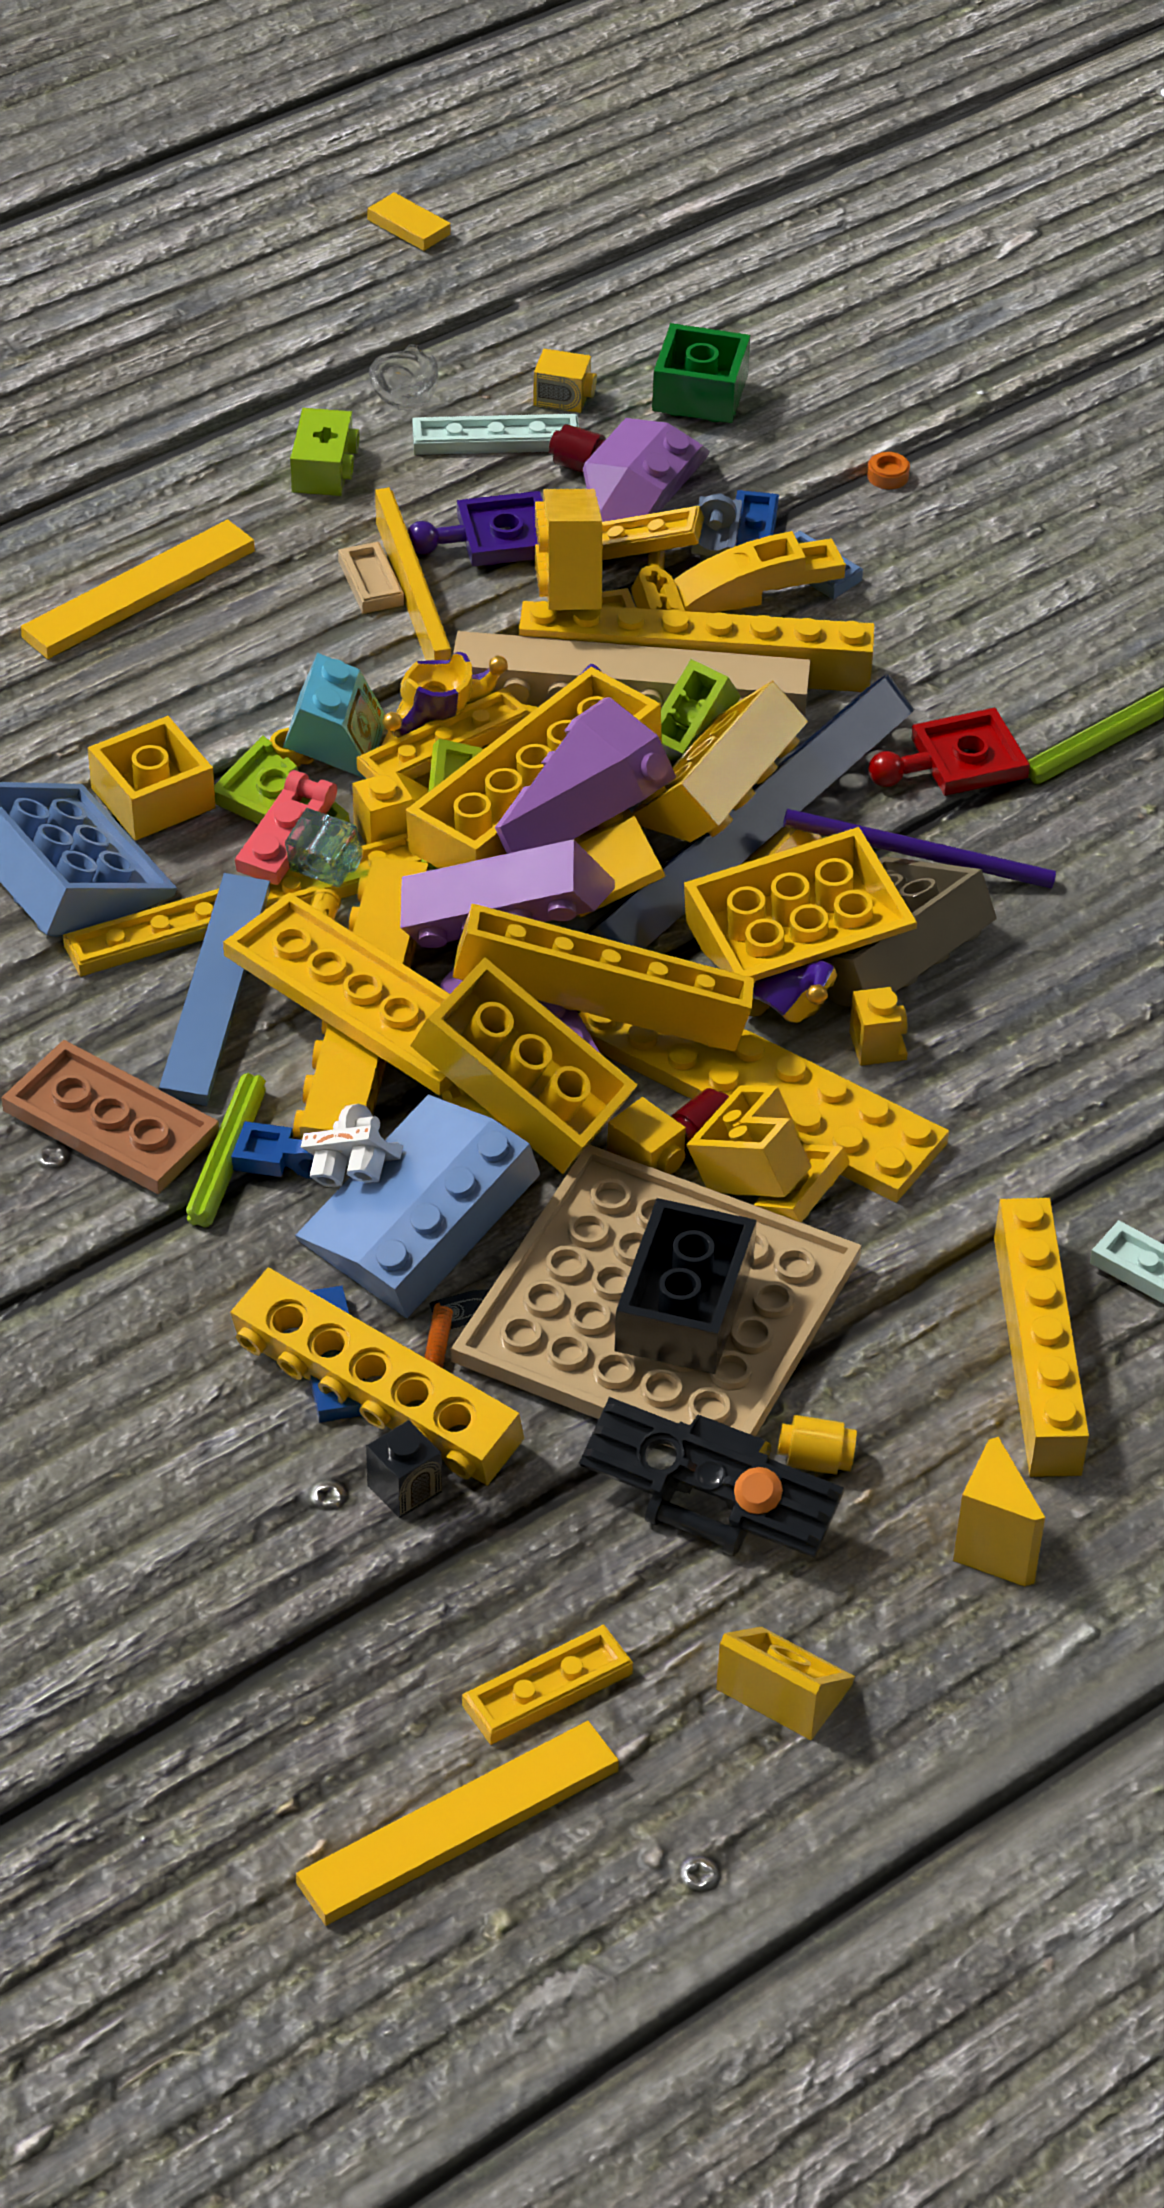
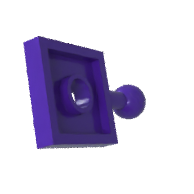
[407,491,543,567]

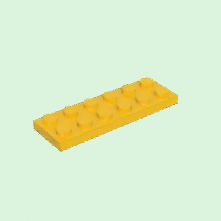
[223,892,455,1096]

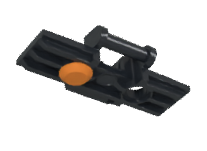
[579,1397,845,1558]

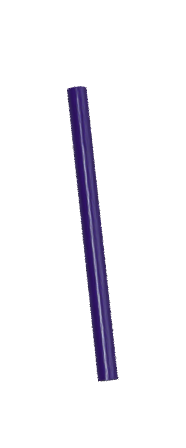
[783,809,1056,889]

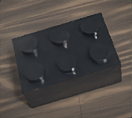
[614,1198,757,1374]

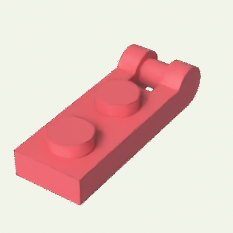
[235,770,337,885]

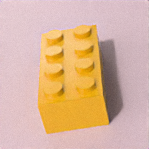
[535,489,602,610]
[410,957,638,1174]

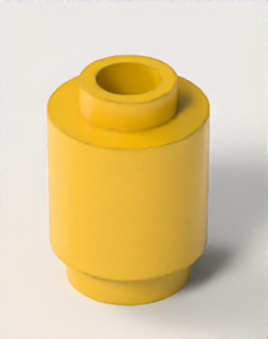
[777,1415,857,1475]

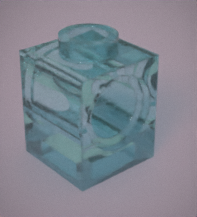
[285,808,363,888]

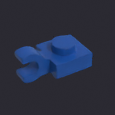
[231,1121,314,1179]

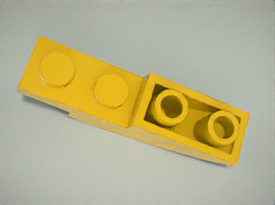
[674,531,846,613]

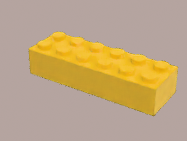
[406,667,662,869]

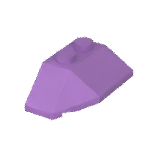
[583,418,710,522]

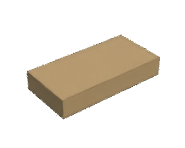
[338,542,404,614]

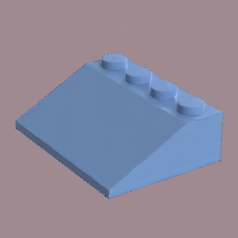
[0,782,178,937]
[295,1094,540,1318]

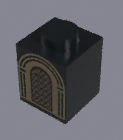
[366,1420,442,1519]

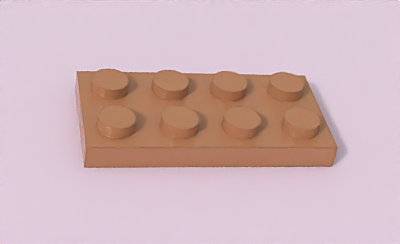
[1,1040,219,1195]

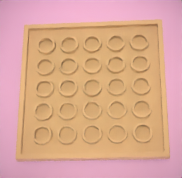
[451,1144,862,1449]

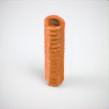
[424,1303,453,1368]

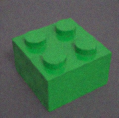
[652,323,751,423]

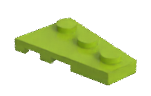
[214,735,350,854]

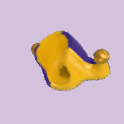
[382,652,508,738]
[749,961,837,1023]

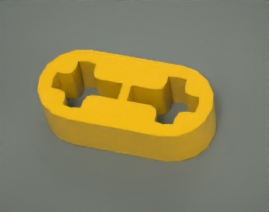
[631,566,685,611]

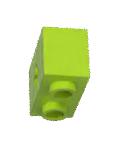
[290,408,360,496]
[661,659,741,763]

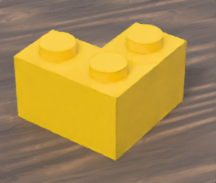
[686,1085,812,1198]

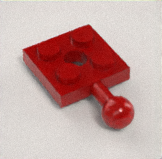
[868,707,1030,796]

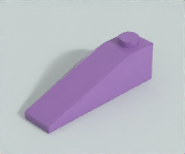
[495,697,676,854]

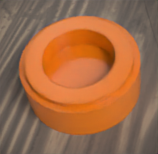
[867,452,910,490]

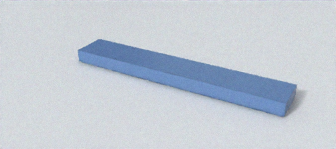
[159,873,270,1106]

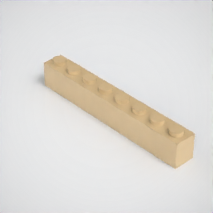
[453,631,810,728]

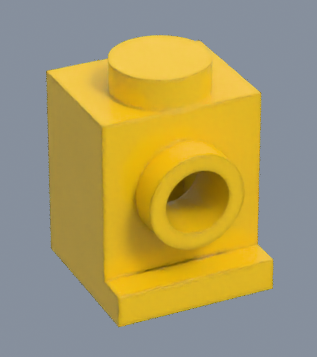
[849,987,908,1066]

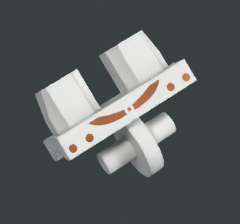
[301,1104,403,1187]

